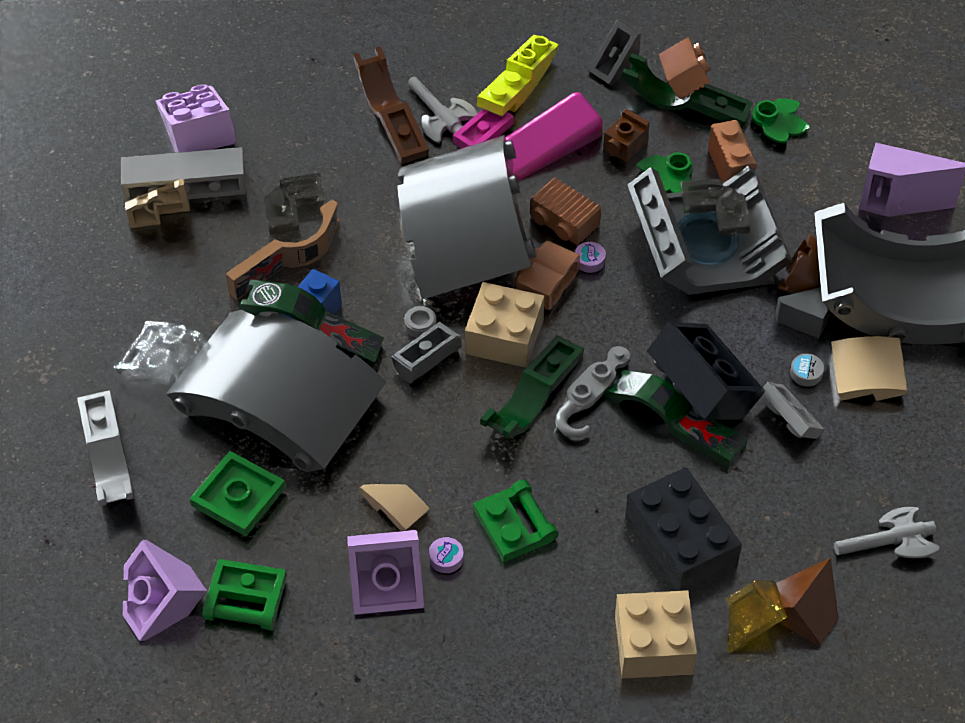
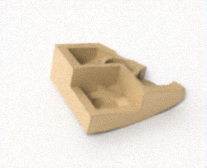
[125,179,190,228]

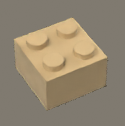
[465,282,544,368]
[615,591,697,679]

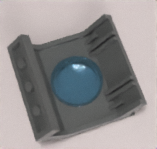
[627,166,793,295]

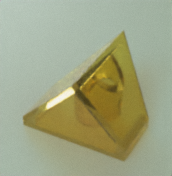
[726,580,787,654]

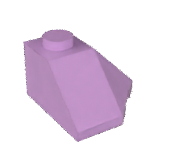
[123,540,207,641]

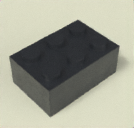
[647,322,766,420]
[625,467,742,591]

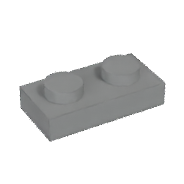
[763,382,825,439]

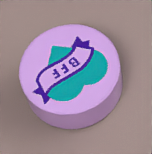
[575,242,606,273]
[429,537,464,573]

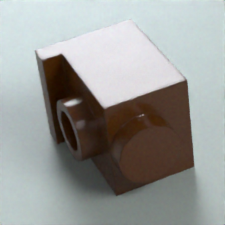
[603,109,650,163]

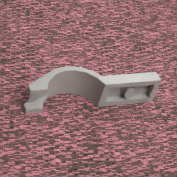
[77,390,134,506]

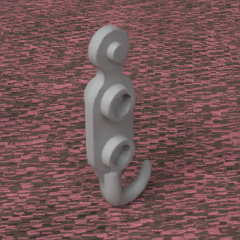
[556,346,630,437]

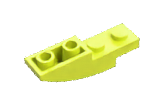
[477,35,559,116]

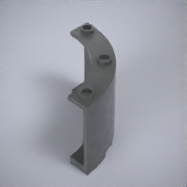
[398,135,537,299]
[815,203,965,345]
[166,310,387,472]

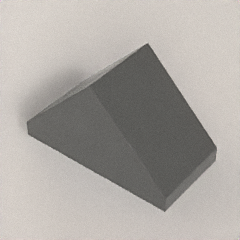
[588,20,641,85]
[775,287,832,338]

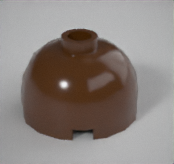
[778,234,821,295]

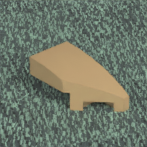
[358,484,430,531]

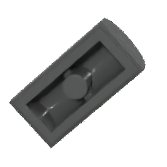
[391,322,462,383]

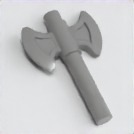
[408,77,478,143]
[834,507,940,558]

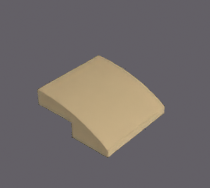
[831,336,908,401]

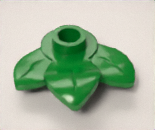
[751,98,809,143]
[637,152,693,193]

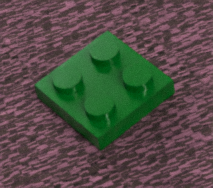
[190,451,286,536]

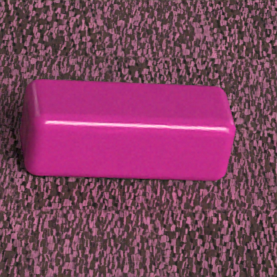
[506,92,603,180]

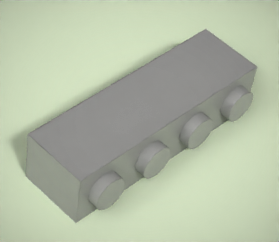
[121,147,246,202]

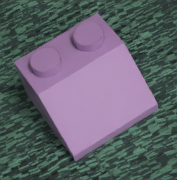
[347,530,424,615]

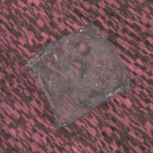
[114,321,207,388]

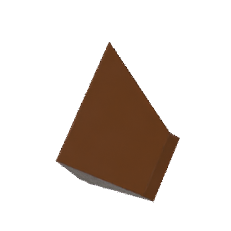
[759,557,838,647]

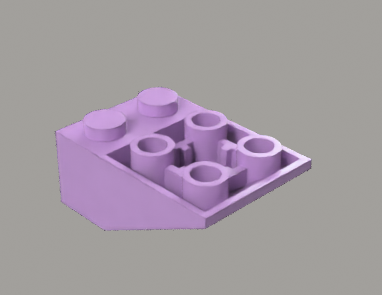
[156,85,237,153]
[859,143,965,217]

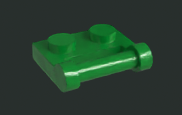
[473,479,559,563]
[202,559,287,631]

